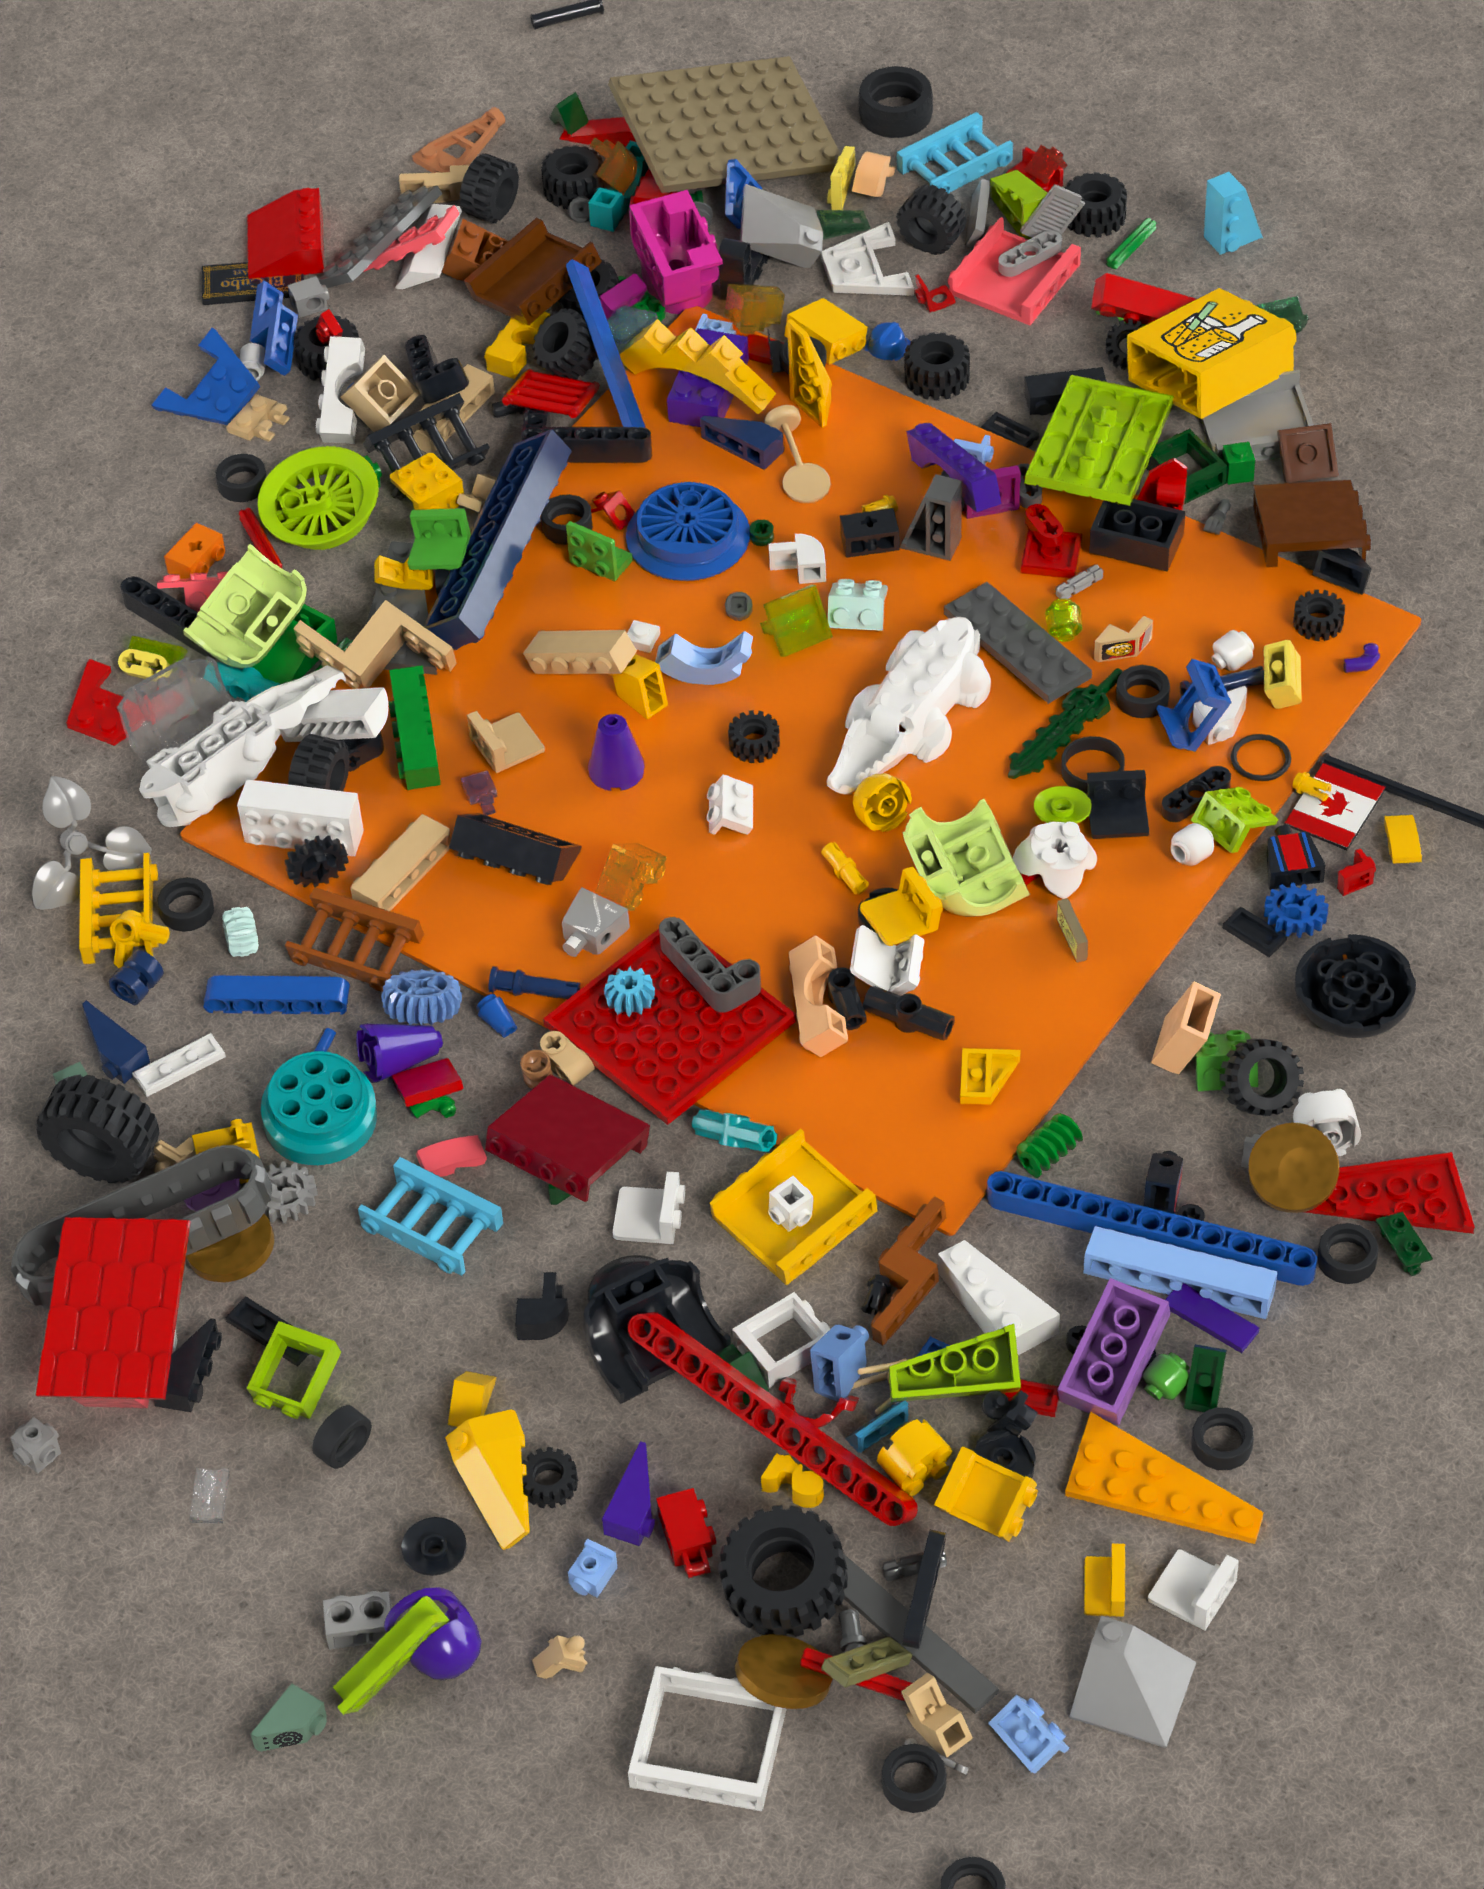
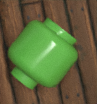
[1143,1352,1190,1401]

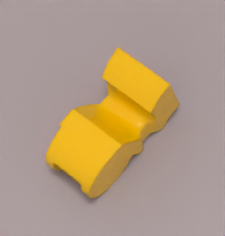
[761,1453,824,1508]

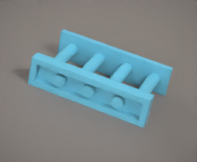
[897,112,1013,194]
[358,1157,503,1276]

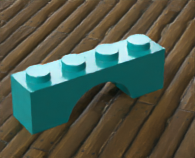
[589,141,649,232]

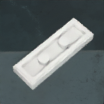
[132,1033,226,1097]

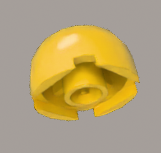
[853,773,912,832]

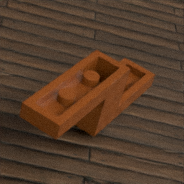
[871,1196,946,1346]

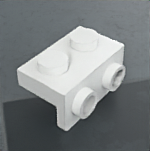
[707,774,753,835]

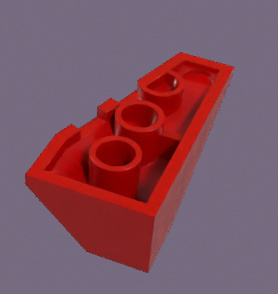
[560,117,636,151]

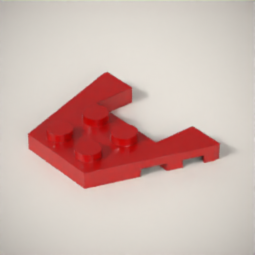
[66,659,181,746]

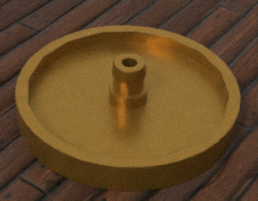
[1248,1123,1339,1213]
[186,1214,275,1283]
[735,1635,833,1709]

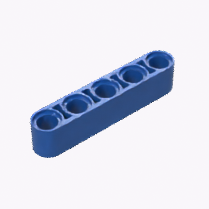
[203,975,350,1015]

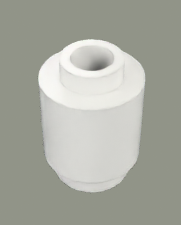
[240,343,265,380]

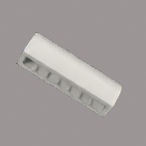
[280,687,388,742]

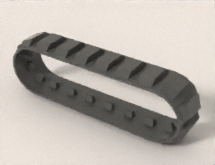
[11,1145,272,1309]

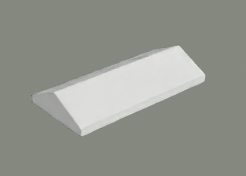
[395,204,462,289]

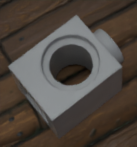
[288,276,330,318]

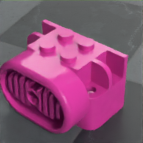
[629,190,723,314]

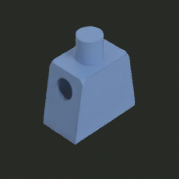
[810,1325,869,1401]

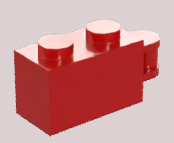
[656,1488,717,1579]

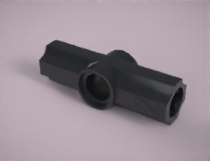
[863,986,955,1041]

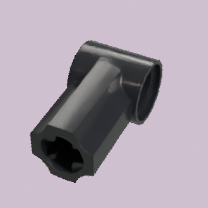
[828,967,867,1030]

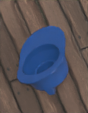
[865,322,911,361]

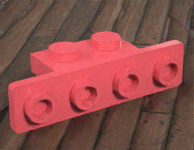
[157,571,228,612]

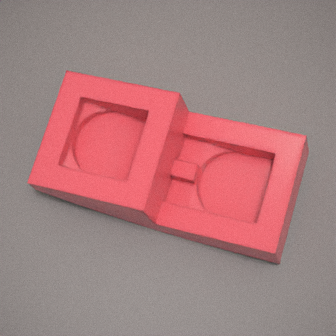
[416,1135,487,1177]

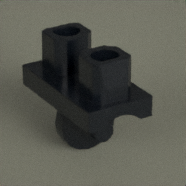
[981,1390,1038,1437]

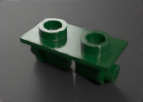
[1375,1212,1433,1276]

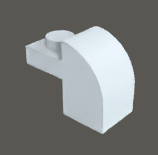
[768,534,826,584]

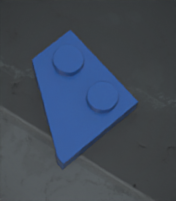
[725,159,762,229]

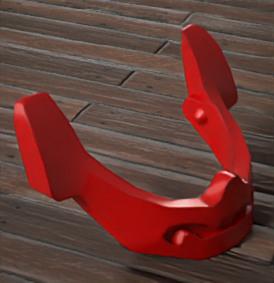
[779,1377,859,1428]

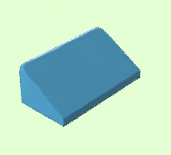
[845,1400,908,1453]

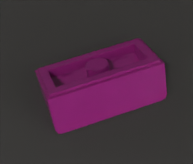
[600,274,648,322]

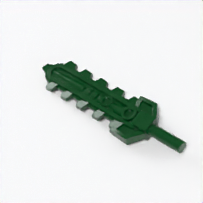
[1008,668,1123,779]

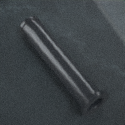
[530,0,604,30]

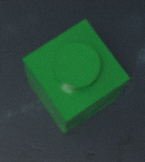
[1222,442,1255,485]

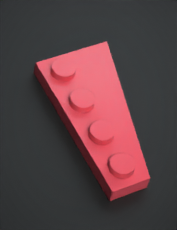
[364,205,460,272]

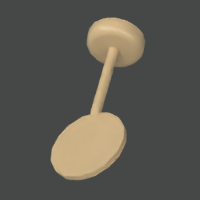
[764,405,831,503]

